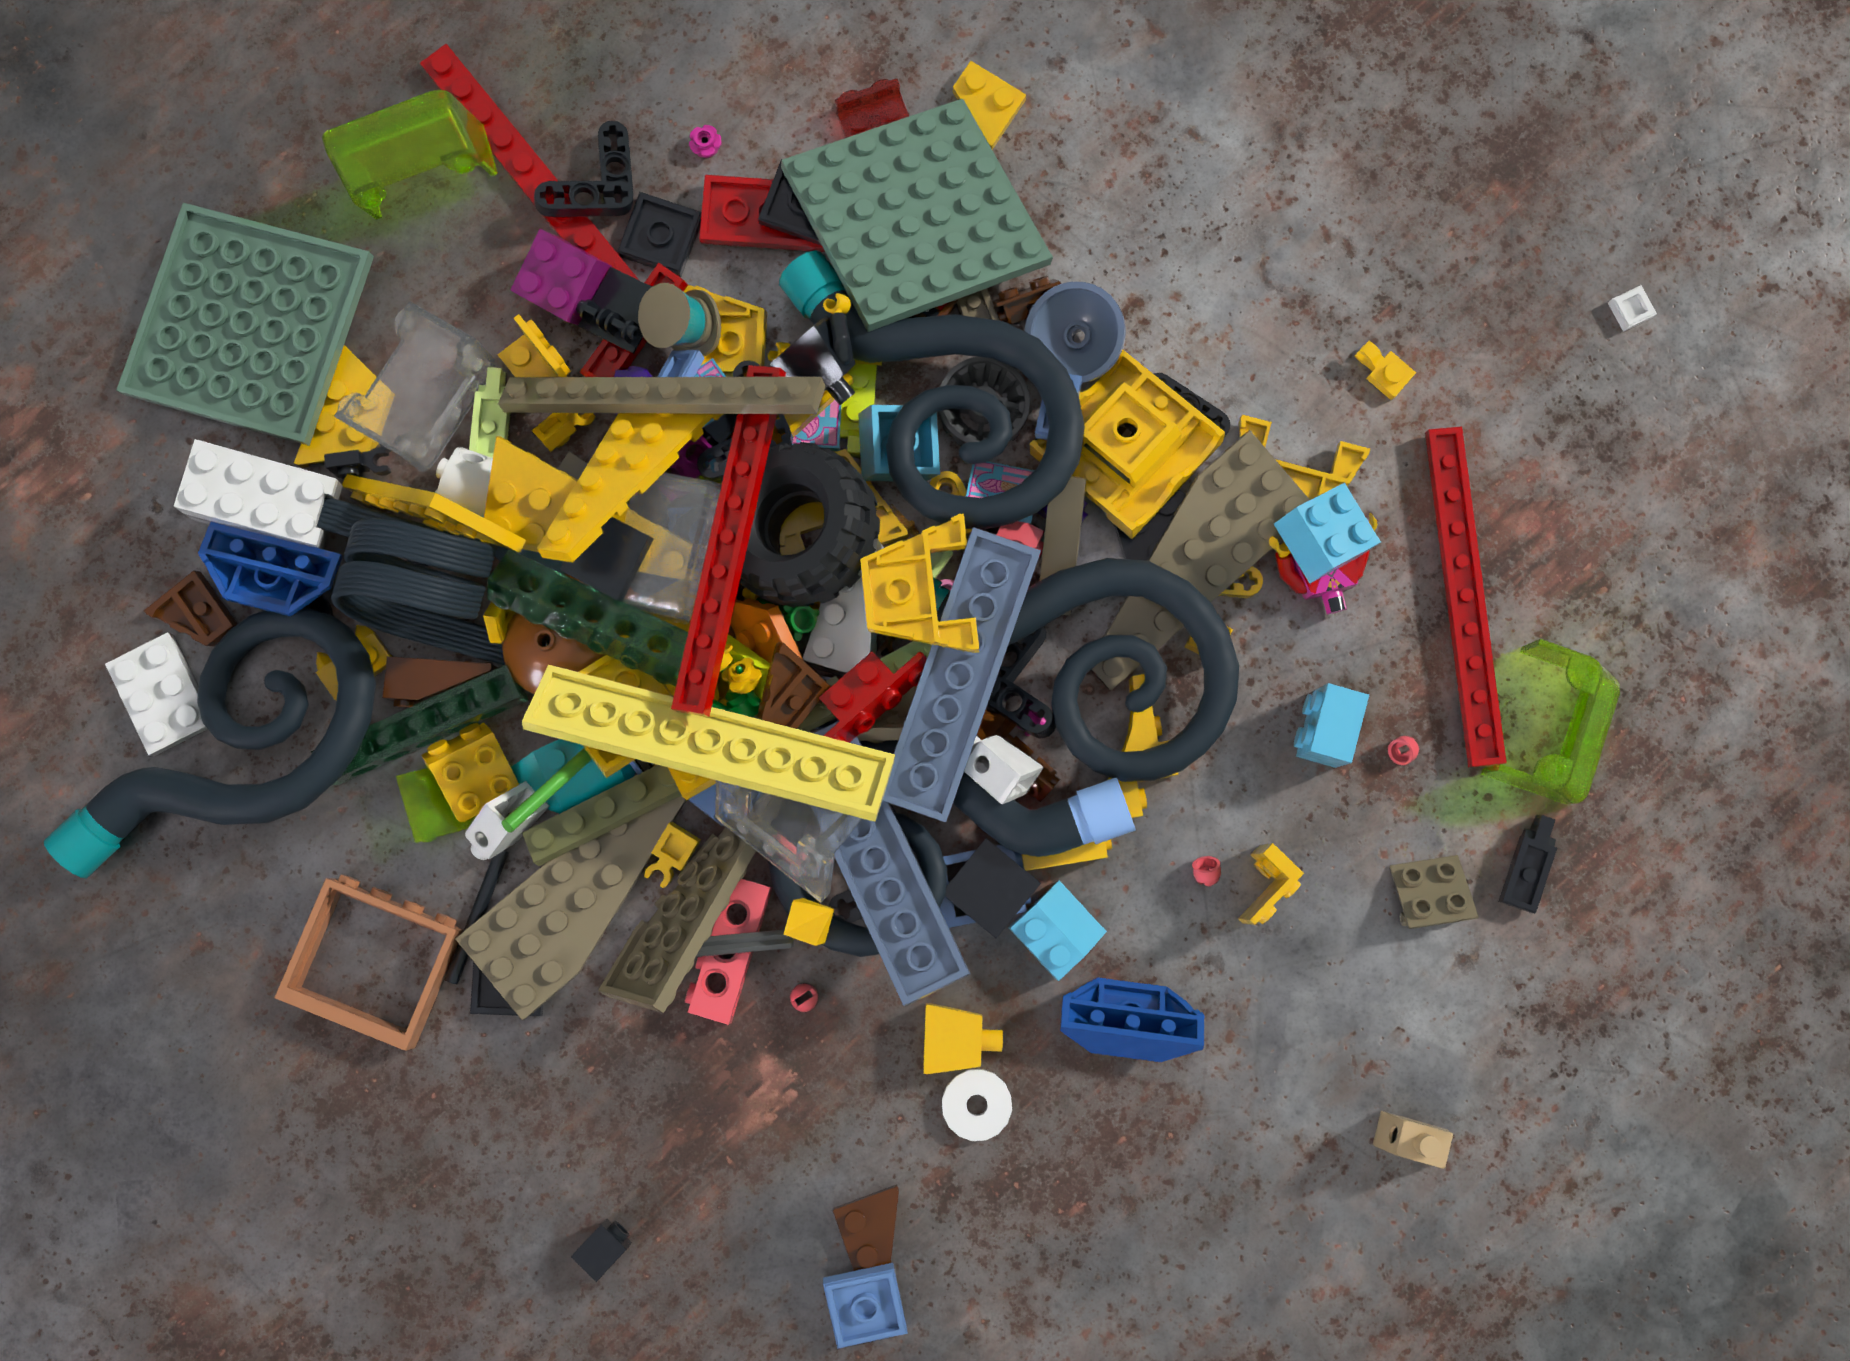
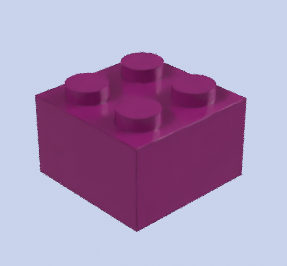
[510,229,612,325]

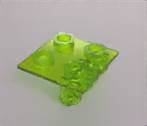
[396,768,476,843]

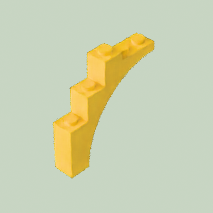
[1021,674,1178,871]

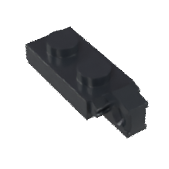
[1498,815,1557,914]

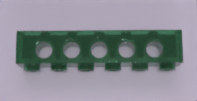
[488,549,688,687]
[311,665,529,786]

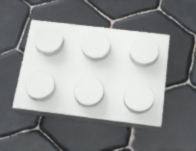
[105,632,207,756]

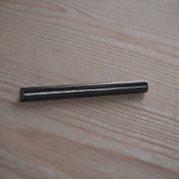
[444,850,509,985]

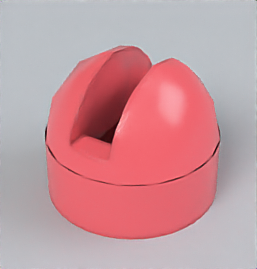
[1388,736,1419,765]
[1192,856,1221,887]
[790,983,819,1012]

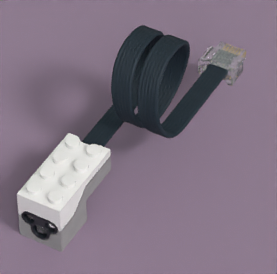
[174,439,551,666]

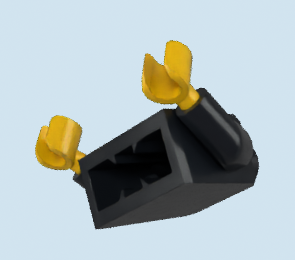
[767,293,855,405]

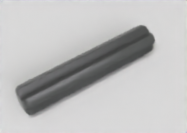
[696,929,794,957]

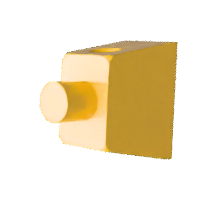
[923,1003,1003,1074]

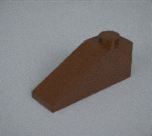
[382,656,499,709]

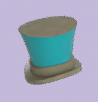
[638,283,721,357]

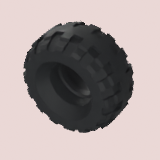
[739,442,880,608]

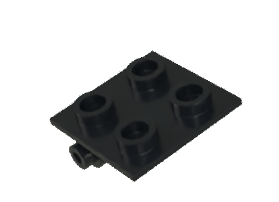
[576,267,652,354]

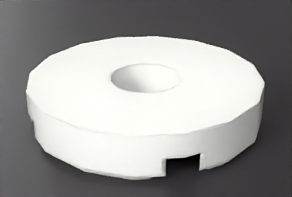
[942,1069,1012,1141]

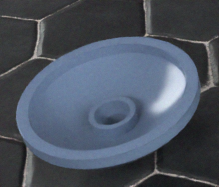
[1025,281,1126,384]

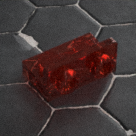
[835,78,909,138]

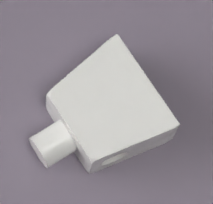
[964,735,1044,805]
[465,781,549,860]

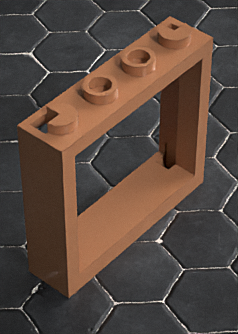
[275,874,464,1051]

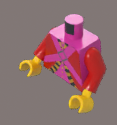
[1269,513,1378,615]

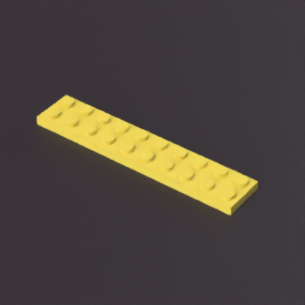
[522,665,895,822]

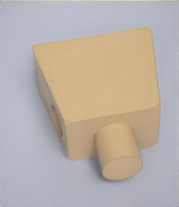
[1373,1111,1453,1169]

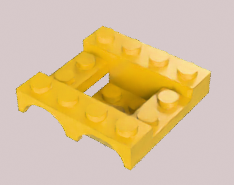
[1029,350,1225,539]

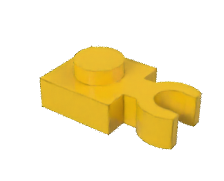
[644,822,701,888]

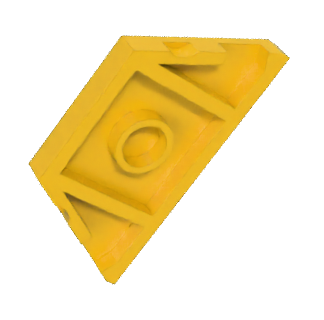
[294,345,395,468]

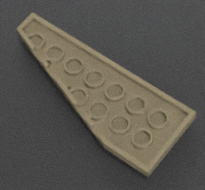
[1091,430,1310,691]
[598,791,786,1013]
[455,795,687,1020]

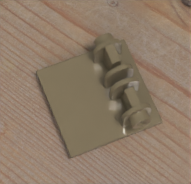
[1390,855,1479,929]

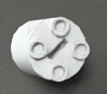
[435,447,493,518]

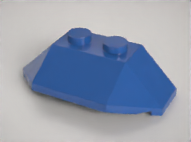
[198,522,343,616]
[1060,978,1204,1062]

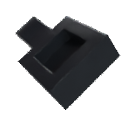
[324,447,391,479]

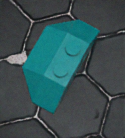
[511,739,636,814]

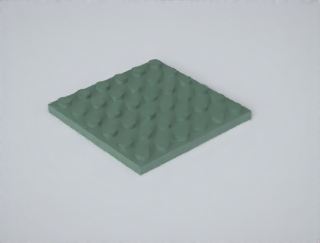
[781,99,1053,332]
[116,203,374,446]

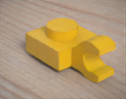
[1354,341,1416,400]
[532,413,596,452]

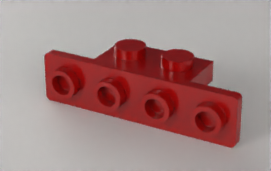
[819,651,927,743]

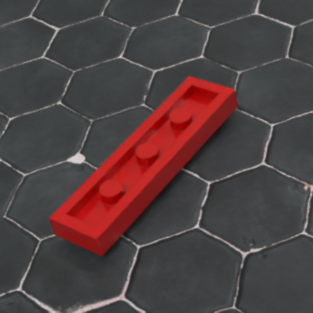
[579,263,688,377]

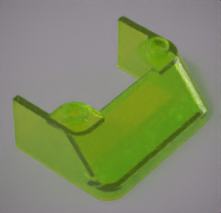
[322,90,498,220]
[1481,639,1620,804]

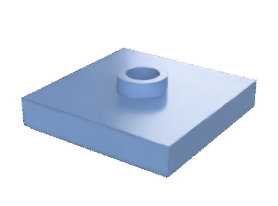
[823,1263,908,1349]

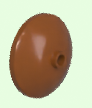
[502,593,606,694]

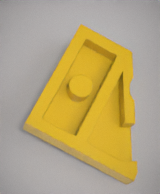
[953,61,1026,150]

